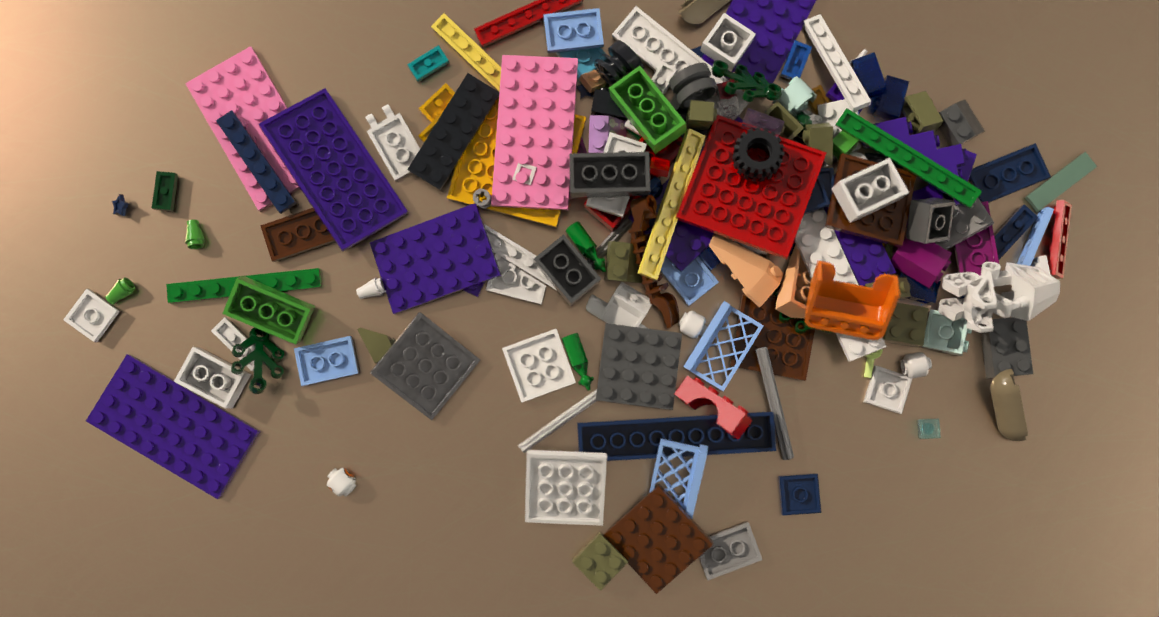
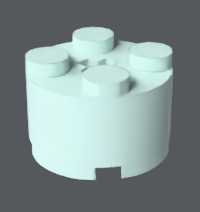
[772,76,817,118]

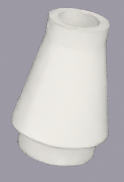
[356,277,386,299]

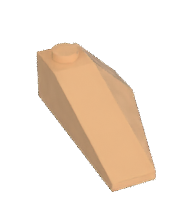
[709,233,783,307]
[775,244,812,318]

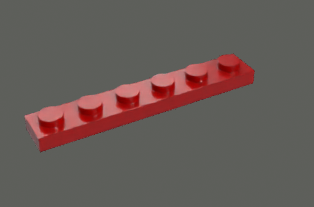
[474,0,583,48]

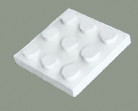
[502,329,576,403]

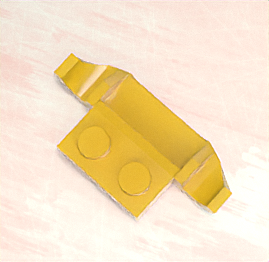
[418,83,455,142]

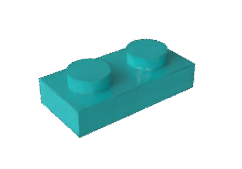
[407,45,450,82]

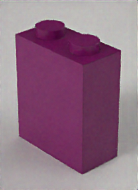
[891,238,952,288]

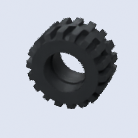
[732,127,784,182]

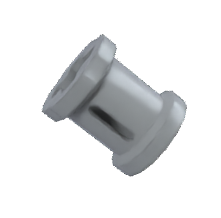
[473,189,492,209]

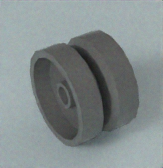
[669,63,718,109]

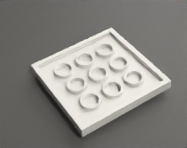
[525,450,607,526]

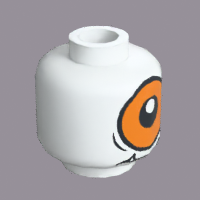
[327,468,356,497]

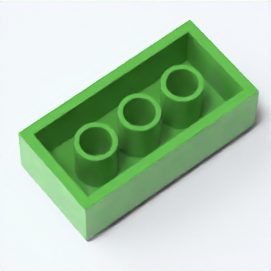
[609,66,687,154]
[223,276,315,345]

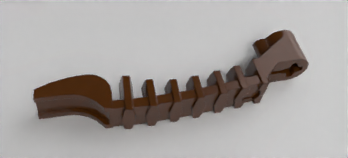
[628,195,679,328]

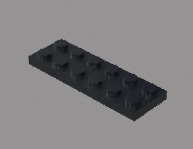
[407,73,499,191]

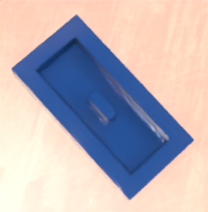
[780,40,812,80]

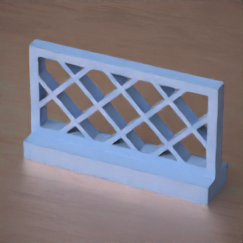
[683,301,764,392]
[649,439,708,518]

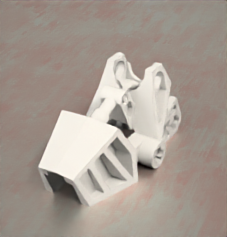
[938,262,1060,333]

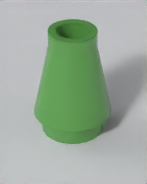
[185,220,205,249]
[105,277,135,305]

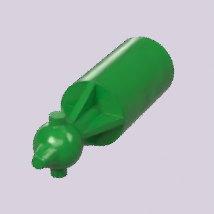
[565,222,606,272]
[562,333,594,390]

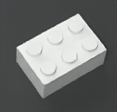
[832,158,909,223]
[174,347,251,409]

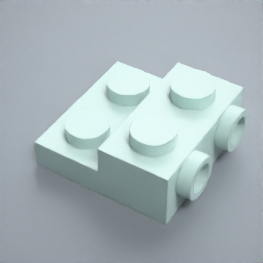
[922,309,972,356]

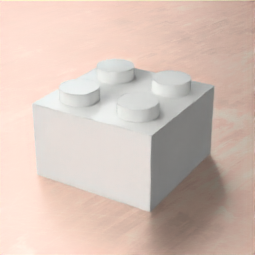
[700,13,756,71]

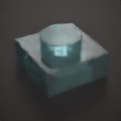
[917,419,941,439]

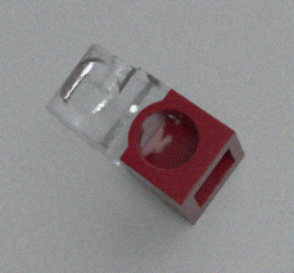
[717,80,740,118]

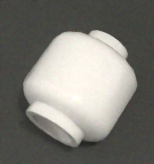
[678,311,708,339]
[901,352,932,378]

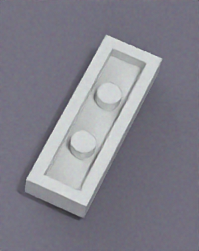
[211,317,255,371]

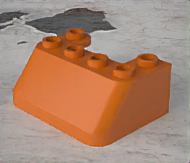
[805,260,900,340]

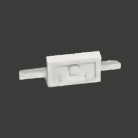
[586,281,652,329]

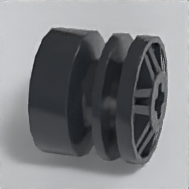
[594,40,644,86]

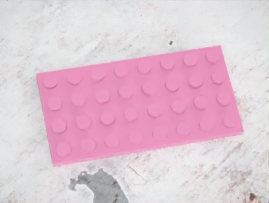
[185,46,300,212]
[491,55,578,210]

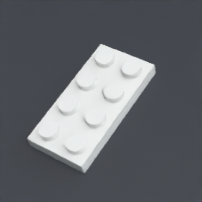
[586,132,647,218]

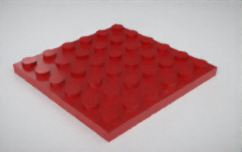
[676,114,826,260]

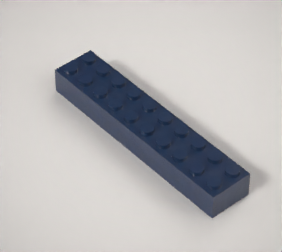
[577,412,776,461]

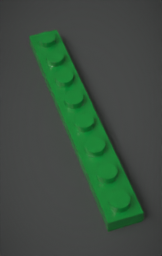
[835,108,982,209]
[166,268,322,304]

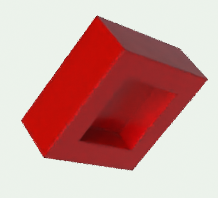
[649,157,670,177]

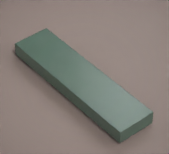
[1024,152,1097,212]

